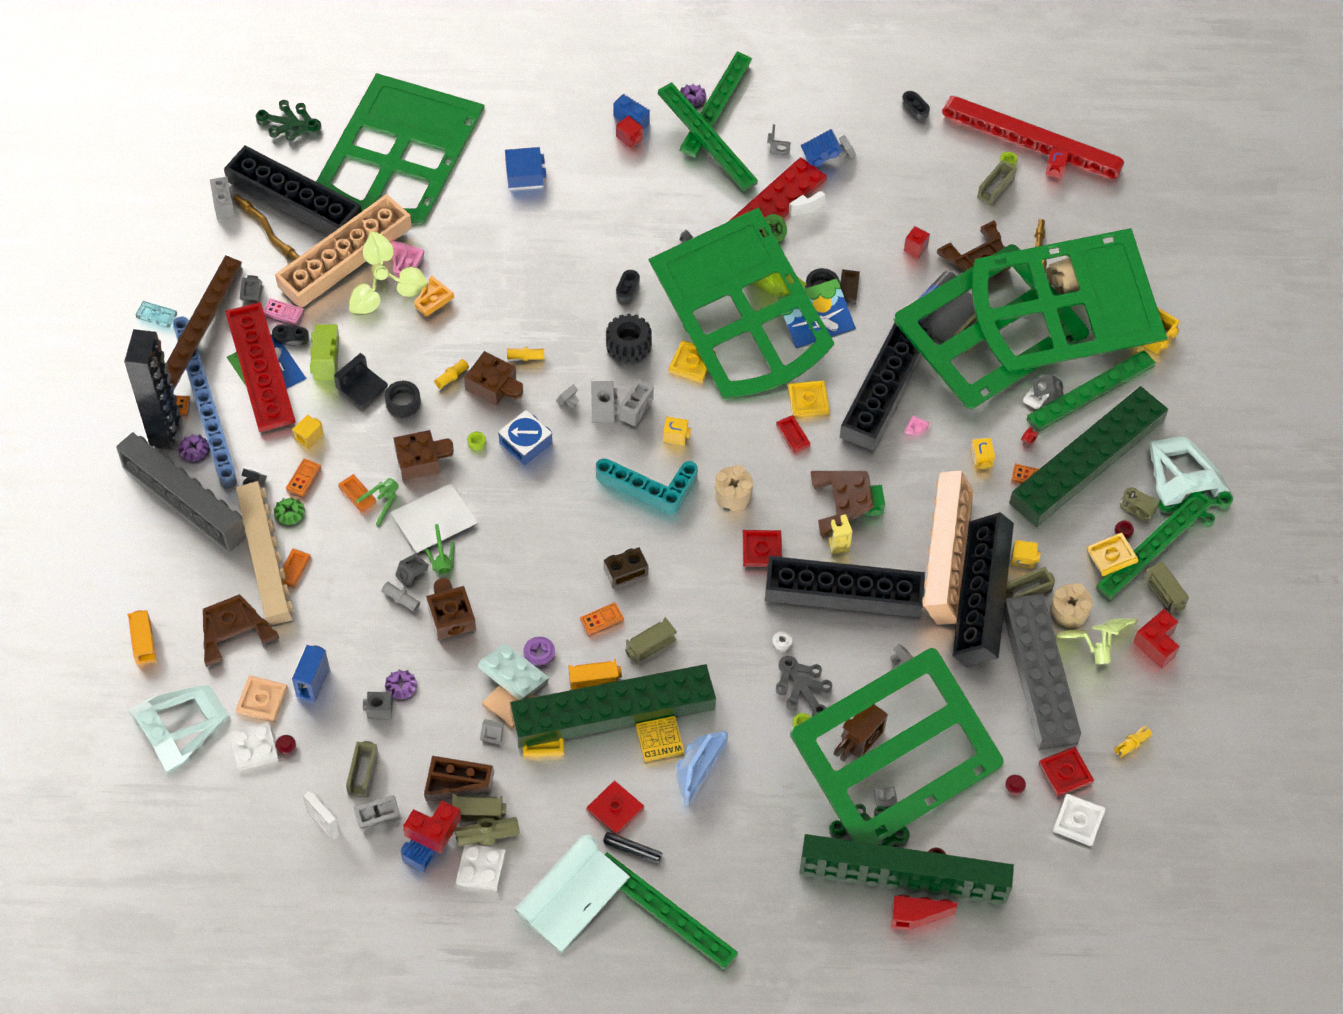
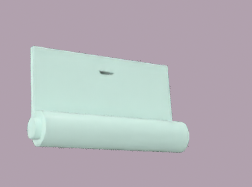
[514,834,630,952]

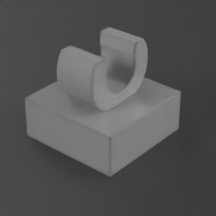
[838,135,856,159]
[556,384,579,409]
[890,644,913,667]
[480,719,504,745]
[874,786,898,809]

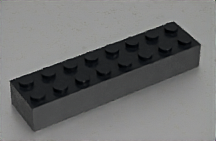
[224,145,362,235]
[839,322,933,451]
[124,329,182,450]
[952,512,1014,666]
[764,556,925,618]

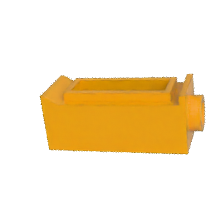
[127,610,156,664]
[568,659,622,690]

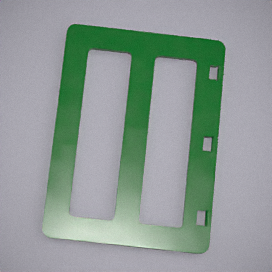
[893,244,1089,409]
[790,648,1003,844]

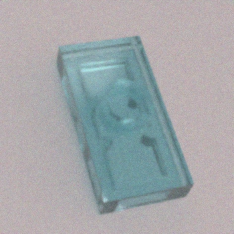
[135,300,177,328]

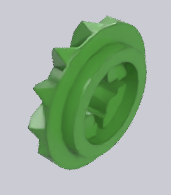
[761,214,787,242]
[274,497,305,525]

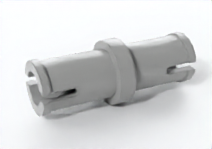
[381,581,421,612]

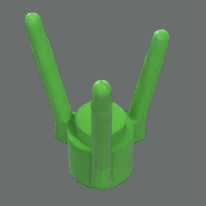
[356,478,399,526]
[424,524,454,574]

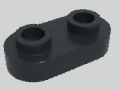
[902,91,930,119]
[616,270,640,302]
[272,325,309,346]

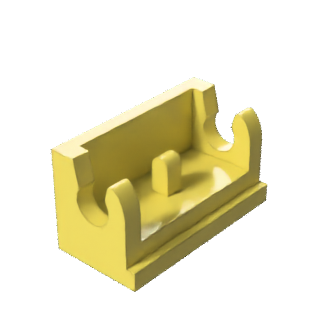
[828,514,853,556]

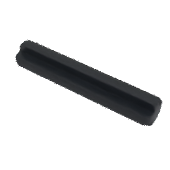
[603,832,663,863]

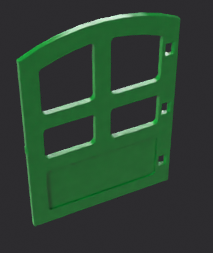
[316,73,485,223]
[648,208,834,398]
[972,228,1167,373]

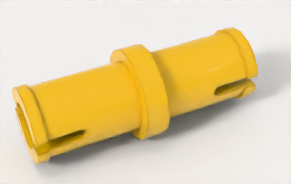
[507,347,544,361]
[434,359,469,389]
[1114,726,1152,758]

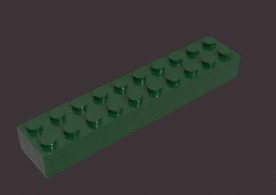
[1009,386,1168,528]
[510,664,716,748]
[799,834,1014,905]

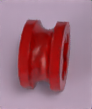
[1021,427,1039,446]

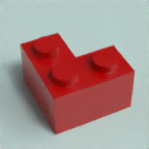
[1133,609,1180,669]
[403,801,461,853]

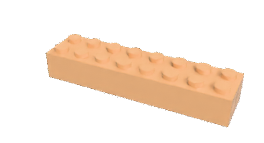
[275,194,412,308]
[922,470,974,625]

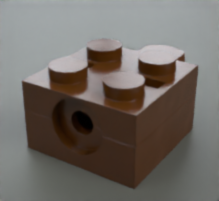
[464,351,523,406]
[393,430,454,481]
[426,578,476,640]
[833,704,888,762]

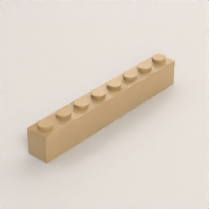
[236,481,294,627]

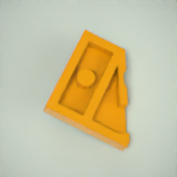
[414,276,455,317]

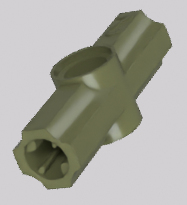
[455,817,520,846]

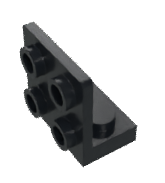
[334,353,388,408]

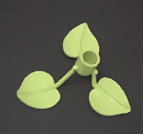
[349,231,428,314]
[1055,618,1138,664]

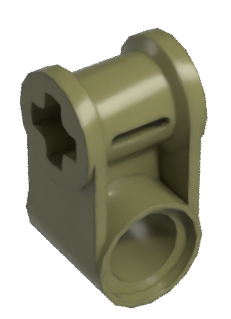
[1119,487,1159,521]

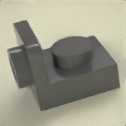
[239,275,263,302]
[395,553,429,586]

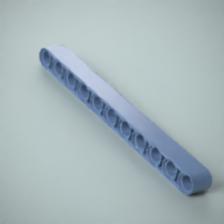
[173,316,237,489]

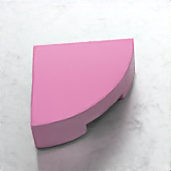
[904,416,930,435]

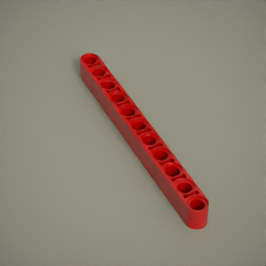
[942,96,1124,179]

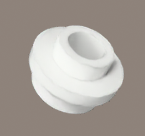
[772,632,792,651]

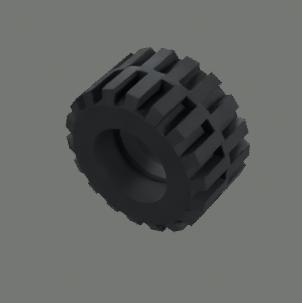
[606,314,652,364]

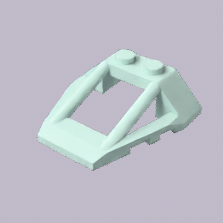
[1149,436,1231,506]
[129,685,229,773]

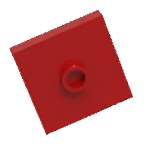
[743,530,782,567]
[1038,746,1094,798]
[586,780,644,835]

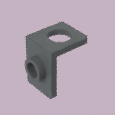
[767,124,791,155]
[1032,374,1064,397]

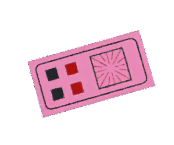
[263,298,304,326]

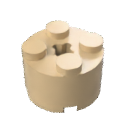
[1046,257,1079,295]
[714,465,753,511]
[1050,583,1093,629]

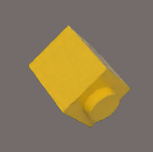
[292,414,324,449]
[663,416,691,446]
[970,438,995,469]
[1010,540,1041,569]

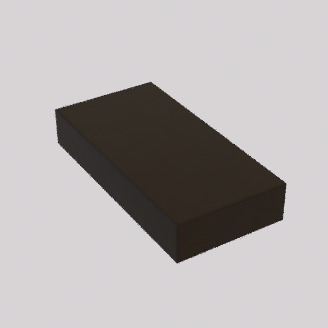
[840,269,860,304]

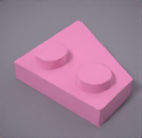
[391,240,424,278]

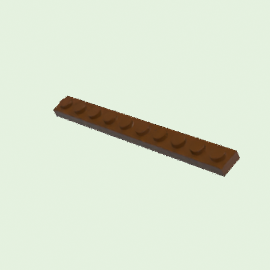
[167,255,242,392]

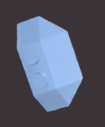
[675,731,728,805]

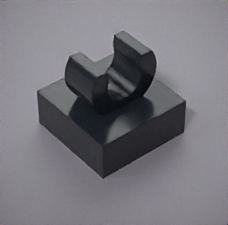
[241,468,267,485]

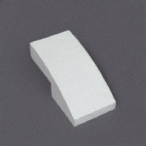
[788,191,826,217]
[1023,374,1051,410]

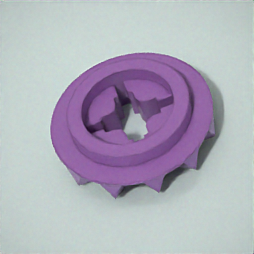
[680,83,706,107]
[178,433,209,461]
[523,637,555,666]
[385,669,417,699]

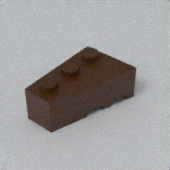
[424,756,494,801]

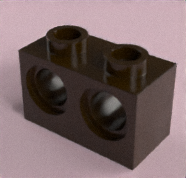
[603,547,649,588]

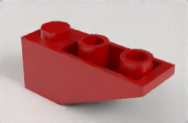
[891,894,958,929]

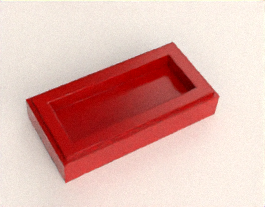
[776,415,811,453]

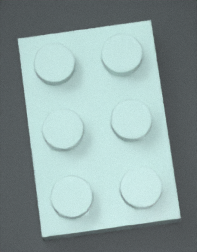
[478,643,549,700]

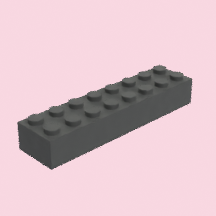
[116,432,246,552]
[1004,594,1081,750]

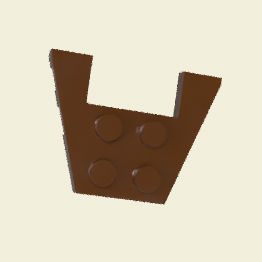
[937,220,1011,280]
[810,471,874,538]
[203,594,279,667]

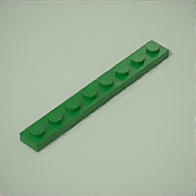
[679,51,752,158]
[657,82,758,192]
[1026,350,1156,432]
[1096,491,1214,601]
[605,852,738,971]

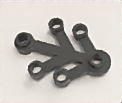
[776,656,833,717]

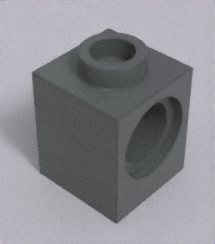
[363,692,393,719]

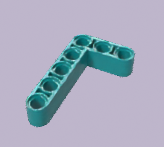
[596,458,698,514]

